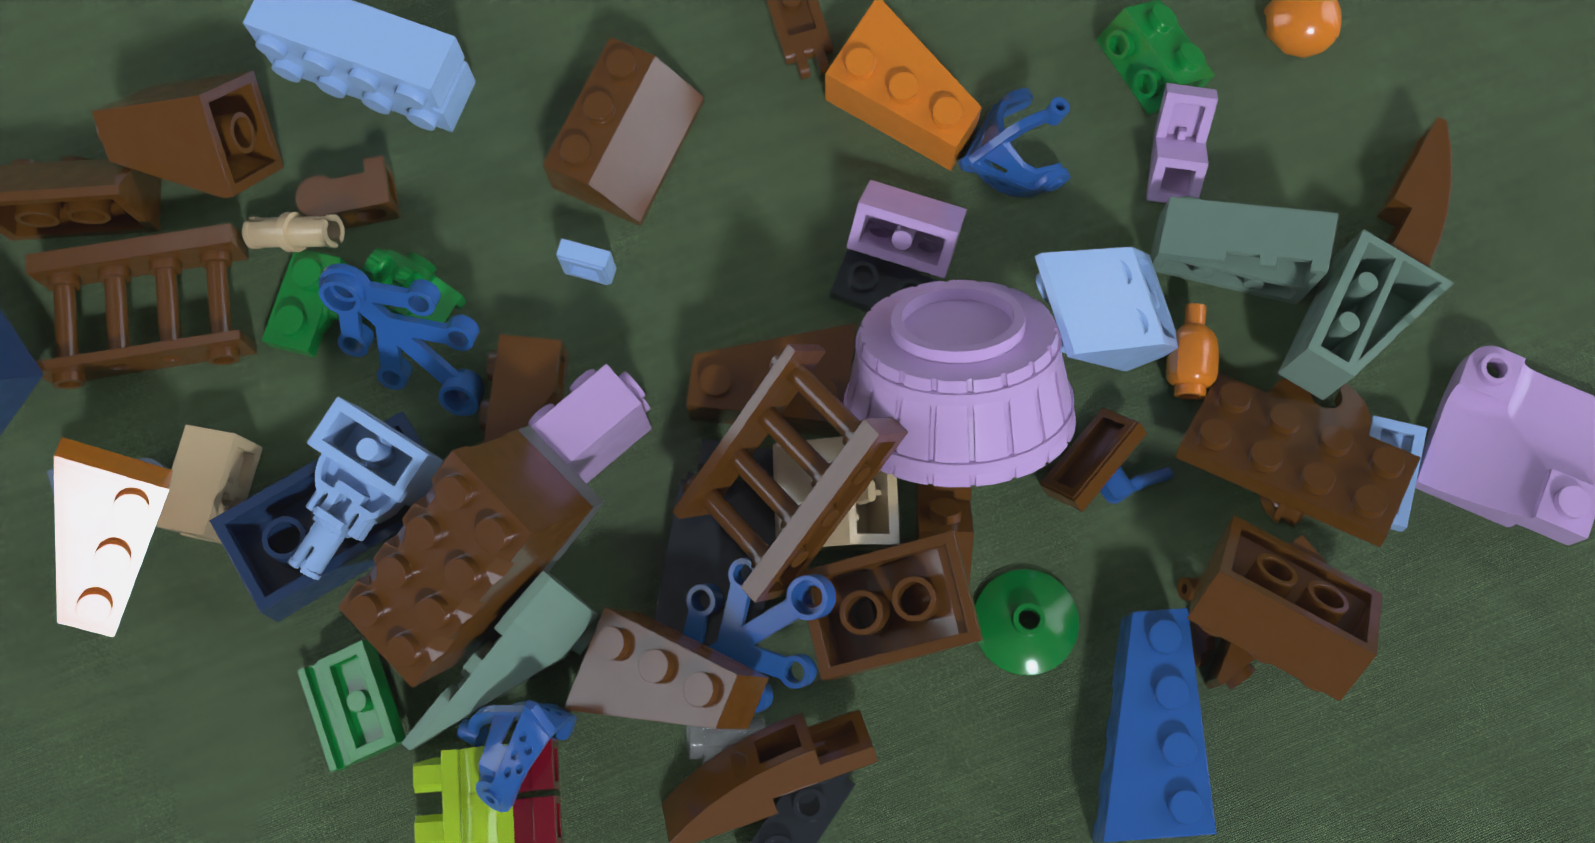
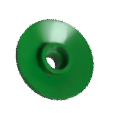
[975,569,1079,676]

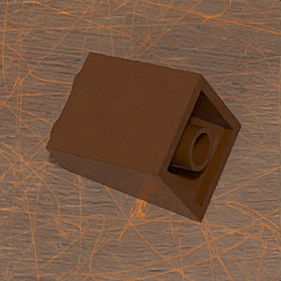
[91,70,284,198]

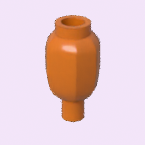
[1166,303,1219,400]

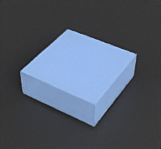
[556,238,617,285]

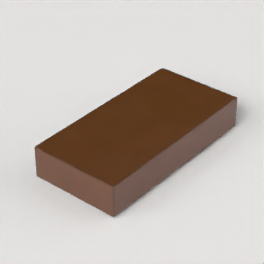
[1039,407,1147,512]

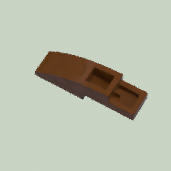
[661,709,878,843]

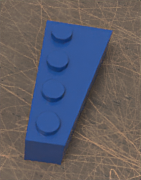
[1092,608,1217,842]

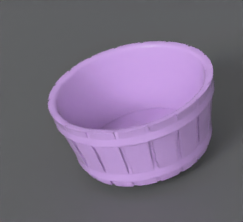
[844,280,1076,487]

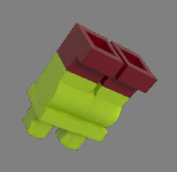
[413,738,563,843]

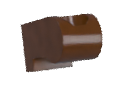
[295,155,401,229]

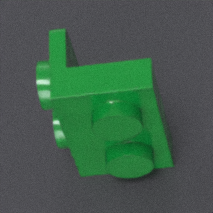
[1097,0,1215,115]

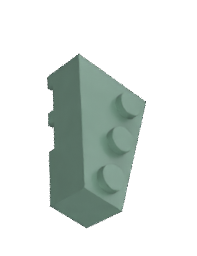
[1278,229,1454,400]

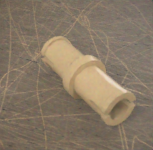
[242,212,345,252]

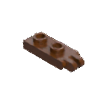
[764,0,833,80]

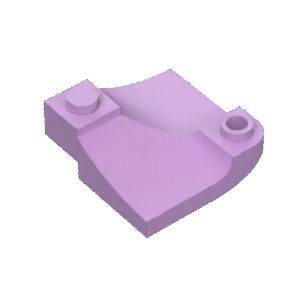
[1415,346,1595,546]

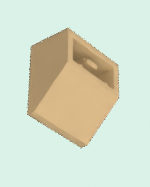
[773,436,900,550]

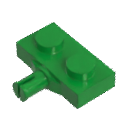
[261,250,365,358]

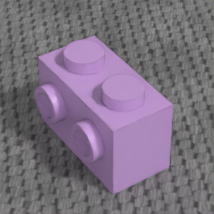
[846,180,967,278]

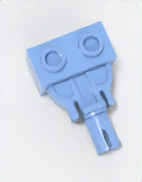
[287,396,444,580]

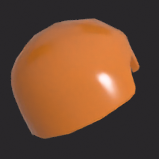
[1263,0,1342,58]

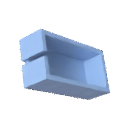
[243,0,476,132]

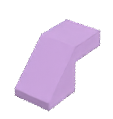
[1146,83,1218,203]

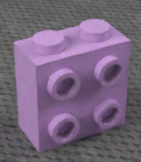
[528,364,652,484]

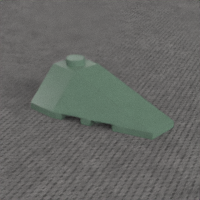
[402,571,601,750]

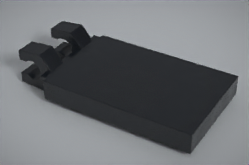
[654,438,776,646]

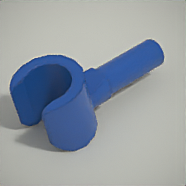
[1100,467,1173,504]

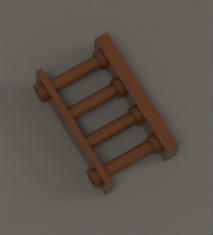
[25,223,257,389]
[672,344,908,603]

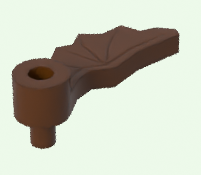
[1177,577,1215,666]

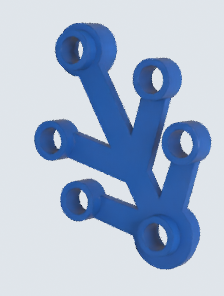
[319,263,485,416]
[683,557,836,714]

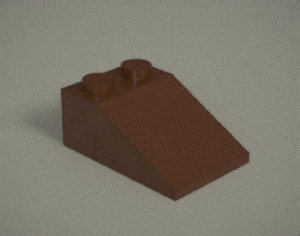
[801,530,983,680]

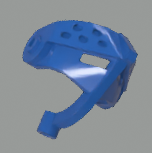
[958,88,1071,198]
[457,700,577,812]

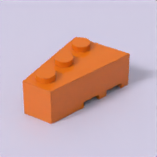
[825,0,982,171]

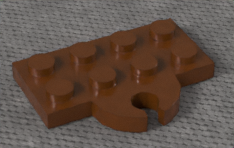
[1176,373,1421,548]

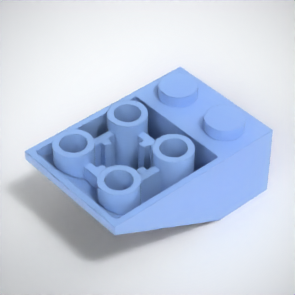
[1035,247,1178,372]

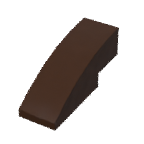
[1376,116,1452,268]

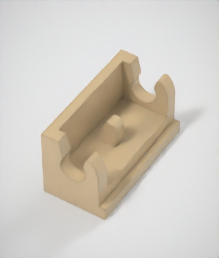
[156,425,263,544]

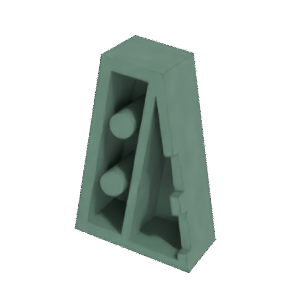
[1150,196,1339,305]

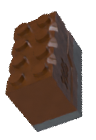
[338,425,605,688]

